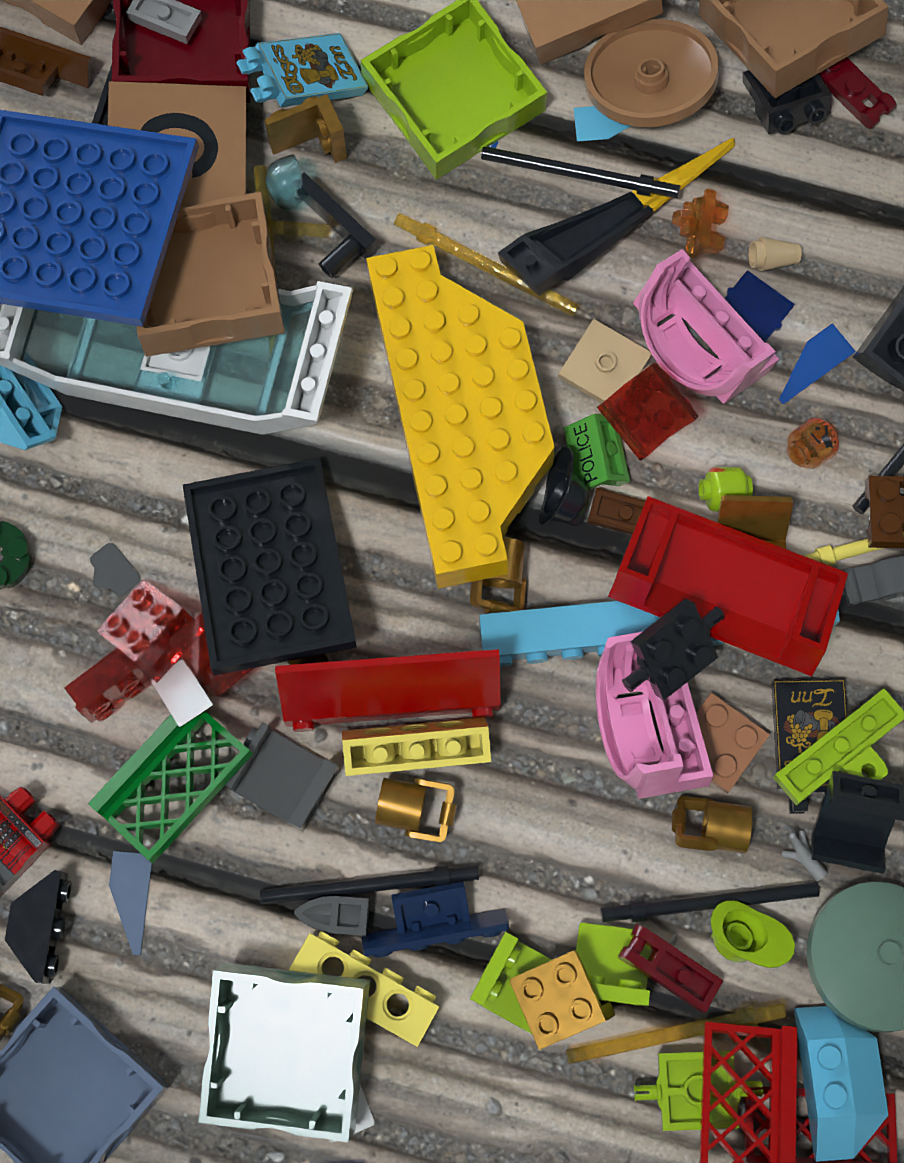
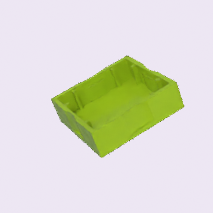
[360,0,547,180]

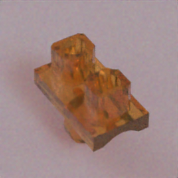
[672,188,729,258]

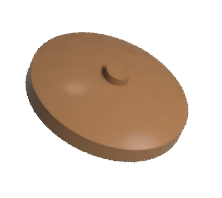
[584,19,719,127]

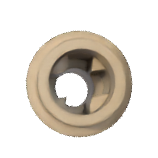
[748,237,802,271]

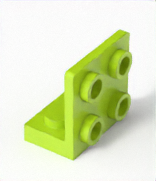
[576,922,651,1006]
[469,932,552,1034]

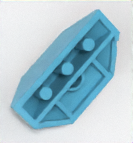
[0,352,62,450]
[794,1006,889,1162]

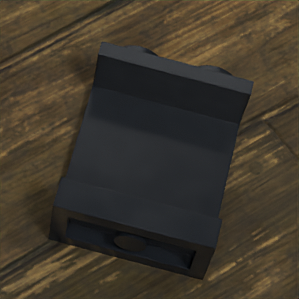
[811,771,904,874]

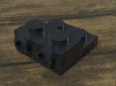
[742,70,832,134]

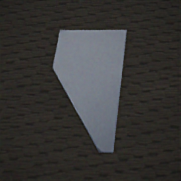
[109,851,152,955]

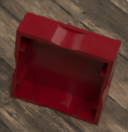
[111,0,251,103]

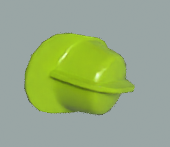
[710,901,795,968]

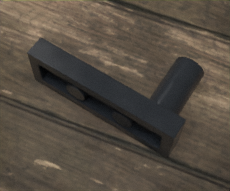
[294,172,377,278]

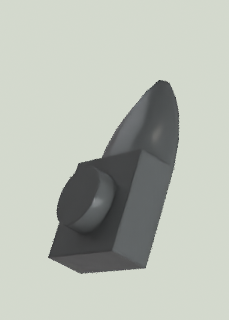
[294,896,370,937]

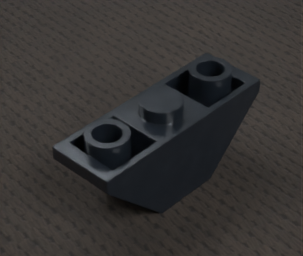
[5,870,72,984]

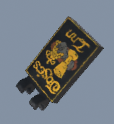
[771,679,847,814]

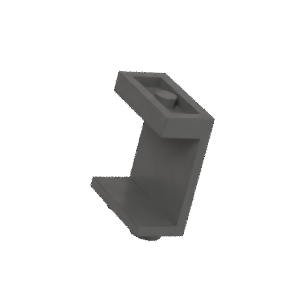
[225,722,340,832]

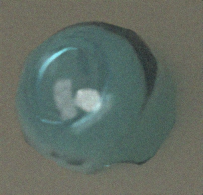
[265,154,303,211]

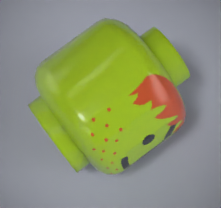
[698,467,753,512]

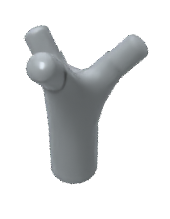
[781,831,828,881]

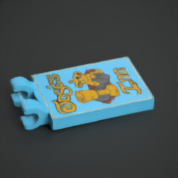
[236,33,368,107]

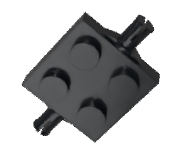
[622,599,725,700]

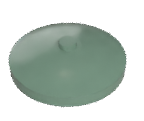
[807,882,904,1033]

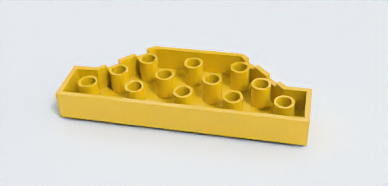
[366,245,555,589]

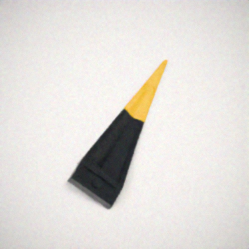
[498,138,735,296]

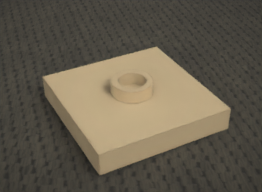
[558,319,652,412]

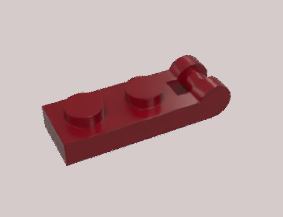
[818,57,897,129]
[618,924,724,1013]

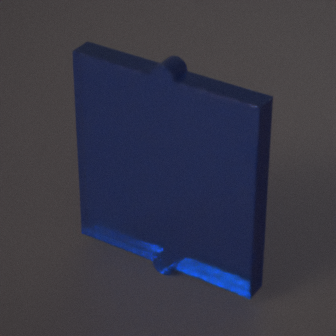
[724,270,795,343]

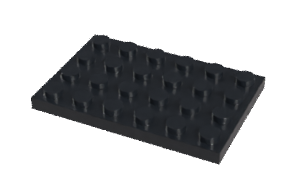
[182,458,357,676]

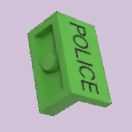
[563,414,630,490]

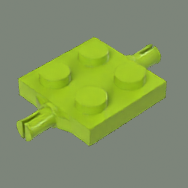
[633,1051,763,1131]

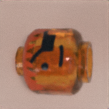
[787,418,839,469]

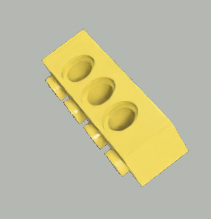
[342,717,491,776]
[289,931,439,1047]

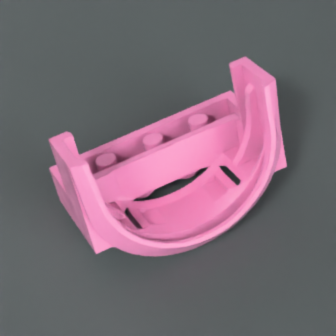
[633,249,779,404]
[596,632,713,799]

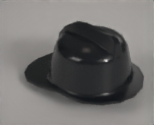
[539,446,589,526]

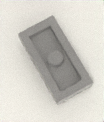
[126,0,202,44]

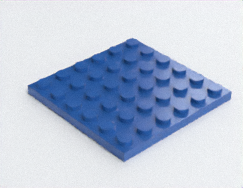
[0,110,199,327]

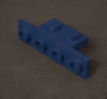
[361,882,510,957]

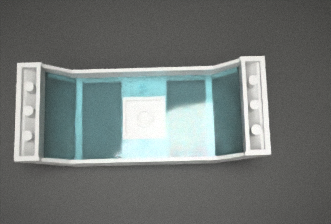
[0,281,353,435]

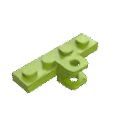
[773,689,904,806]

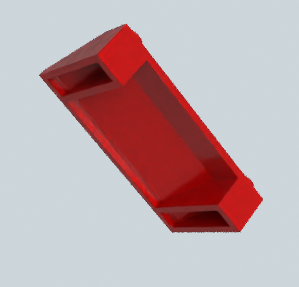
[608,496,848,677]
[275,649,501,732]

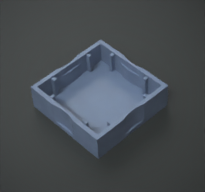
[0,987,170,1163]

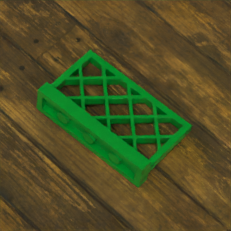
[88,711,253,864]

